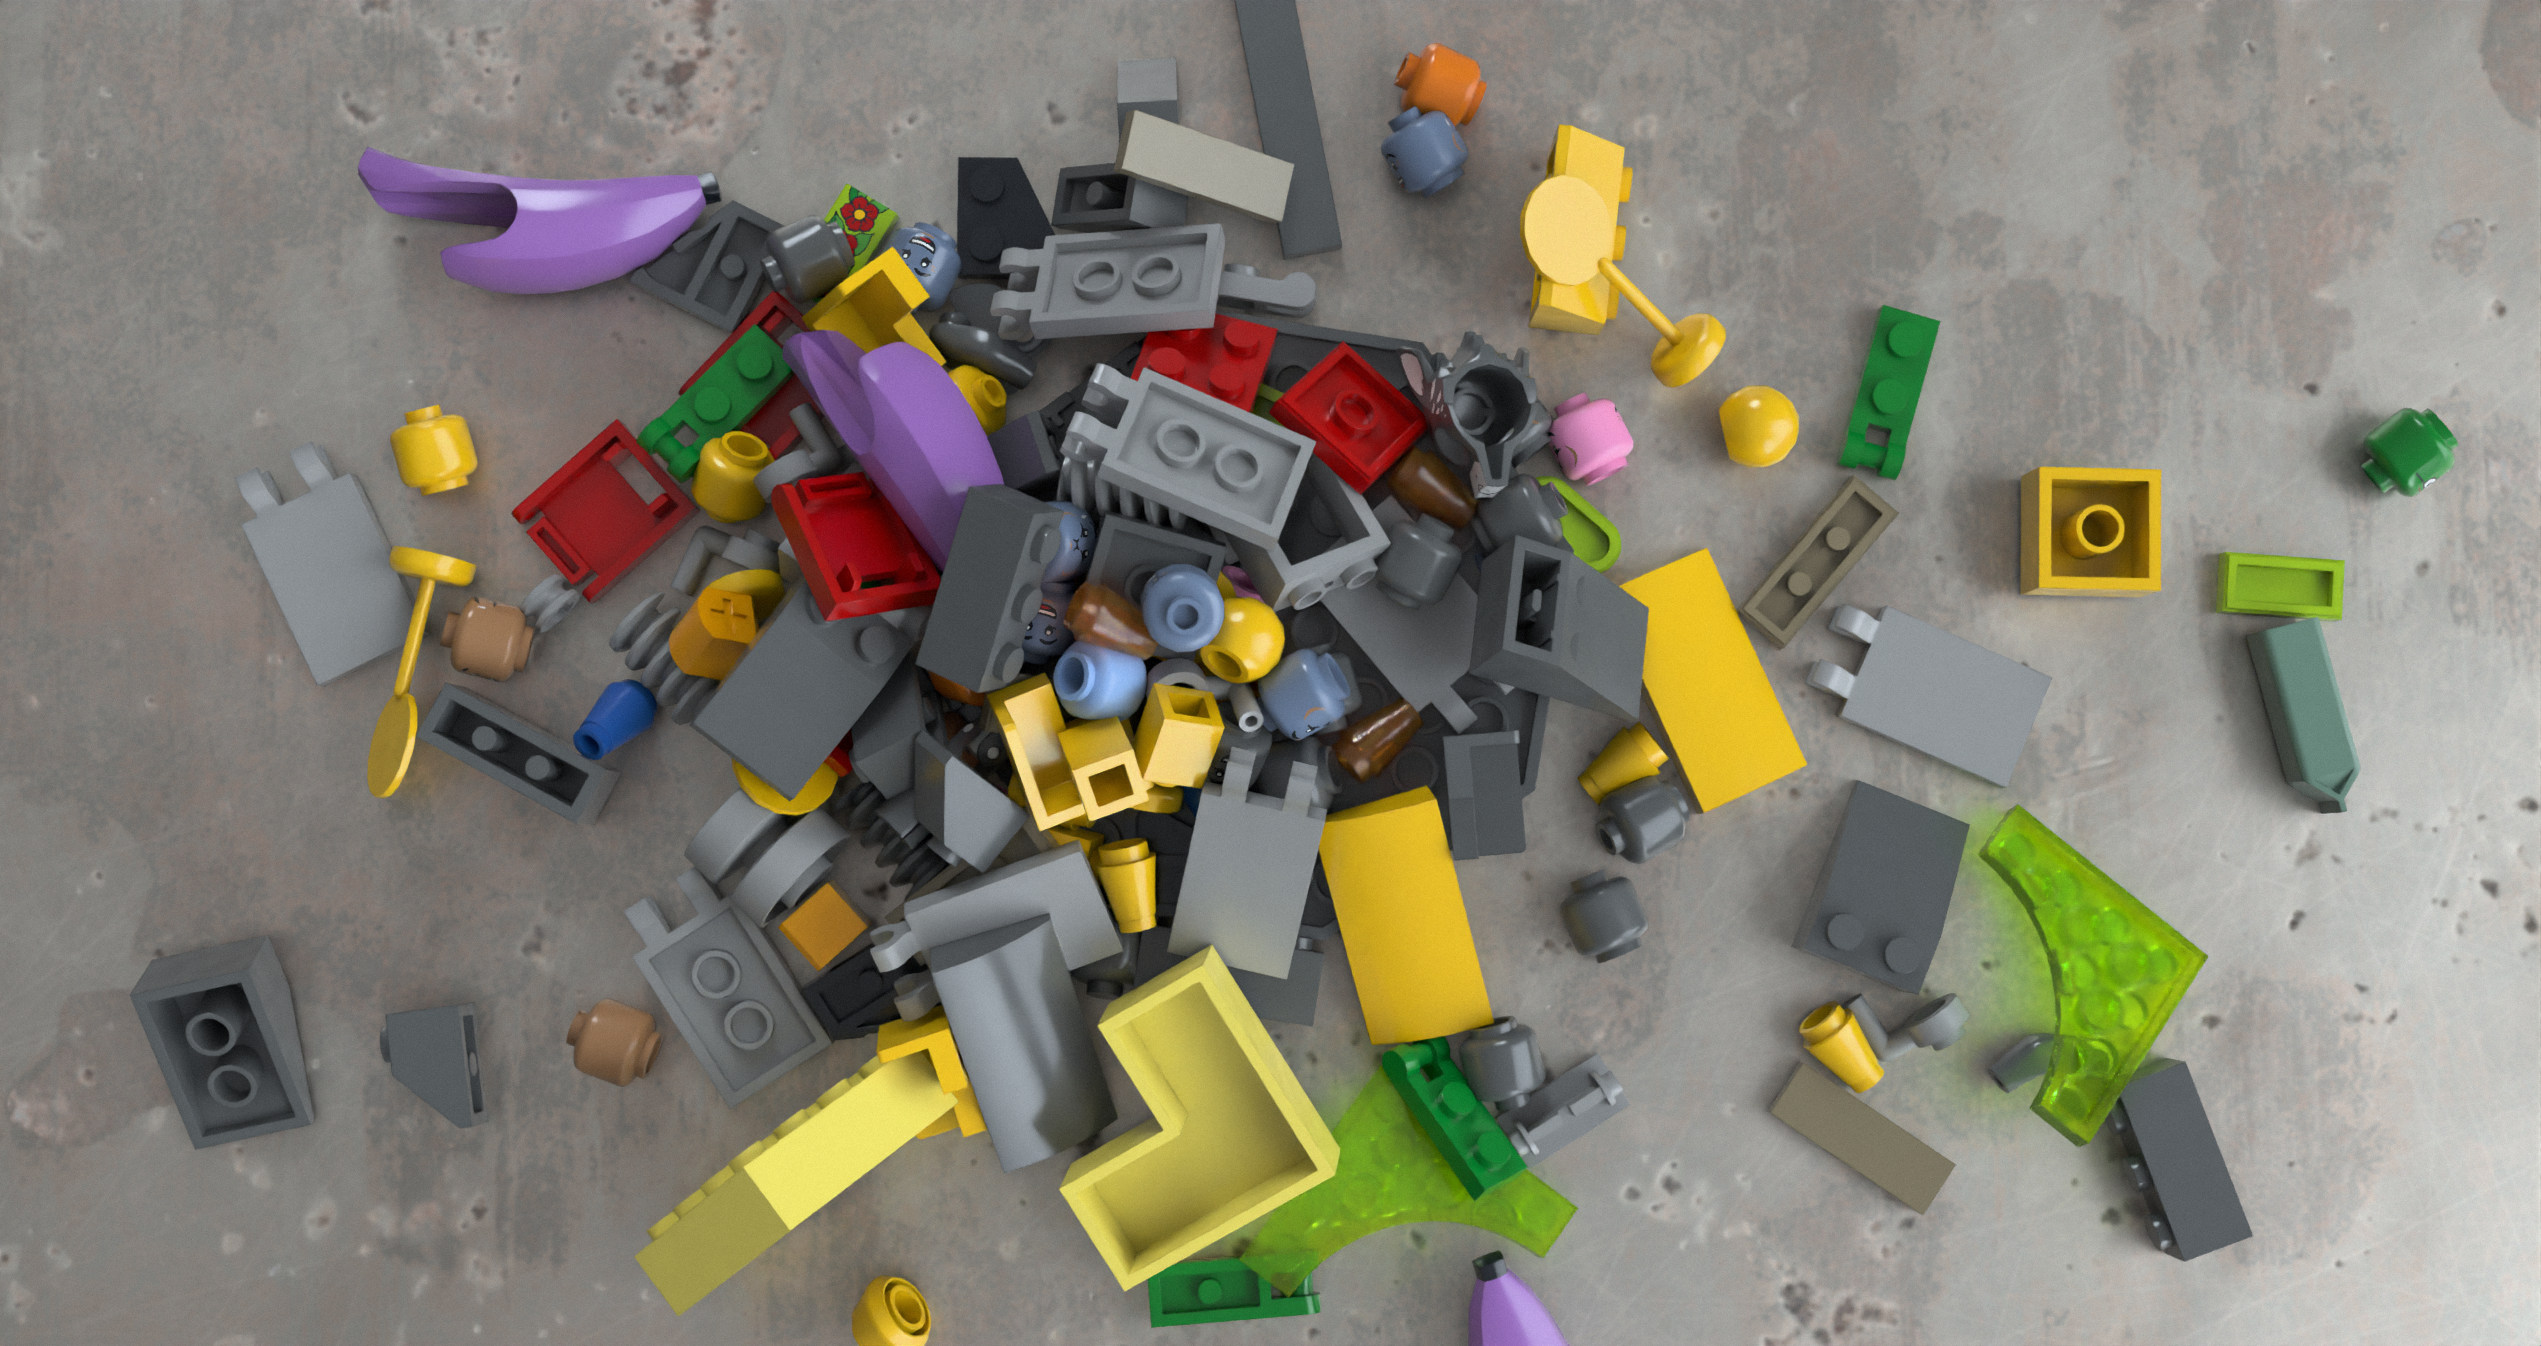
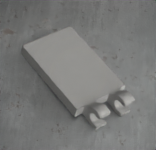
[990,223,1225,340]
[1059,363,1316,551]
[235,441,432,687]
[1320,495,1515,735]
[1805,604,2052,788]
[1167,747,1327,980]
[870,839,1124,1022]
[624,866,835,1109]

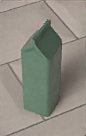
[2246,617,2361,814]

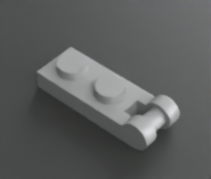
[1216,263,1316,318]

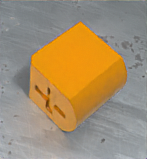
[669,587,758,680]
[778,880,873,972]

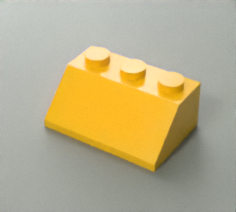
[1528,124,1633,335]

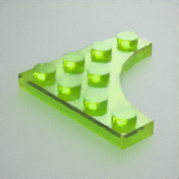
[1977,804,2209,1147]
[1238,1063,1578,1297]

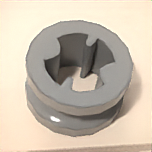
[520,573,581,633]

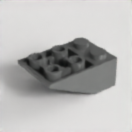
[1469,535,1649,722]

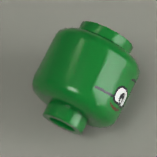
[2361,408,2459,497]

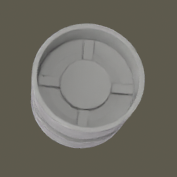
[684,787,851,928]

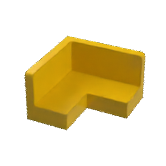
[802,247,946,366]
[987,673,1155,832]
[876,1005,987,1139]

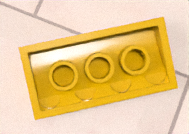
[1619,548,1807,814]
[1318,786,1494,1045]

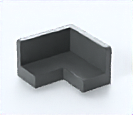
[1442,730,1526,861]

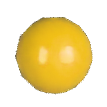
[1719,385,1799,468]
[1199,597,1285,684]

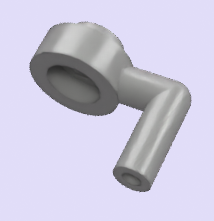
[753,402,842,503]
[670,526,780,596]
[1145,658,1264,732]
[1841,993,1970,1062]

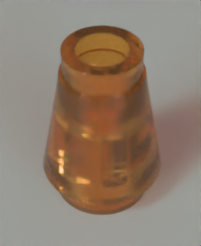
[1386,446,1479,529]
[1063,582,1158,660]
[1332,697,1424,784]

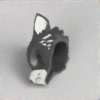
[1396,331,1538,500]

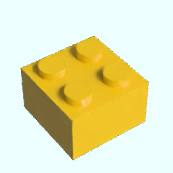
[2020,467,2162,598]

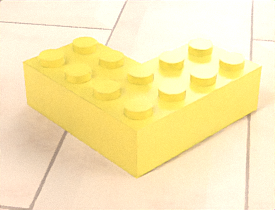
[1059,945,1341,1292]
[634,1051,959,1317]

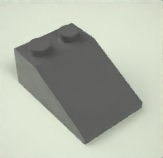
[689,576,915,801]
[1791,780,1970,995]
[130,935,314,1150]

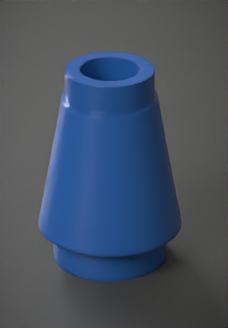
[573,679,657,760]

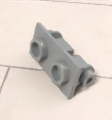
[1496,1053,1630,1170]

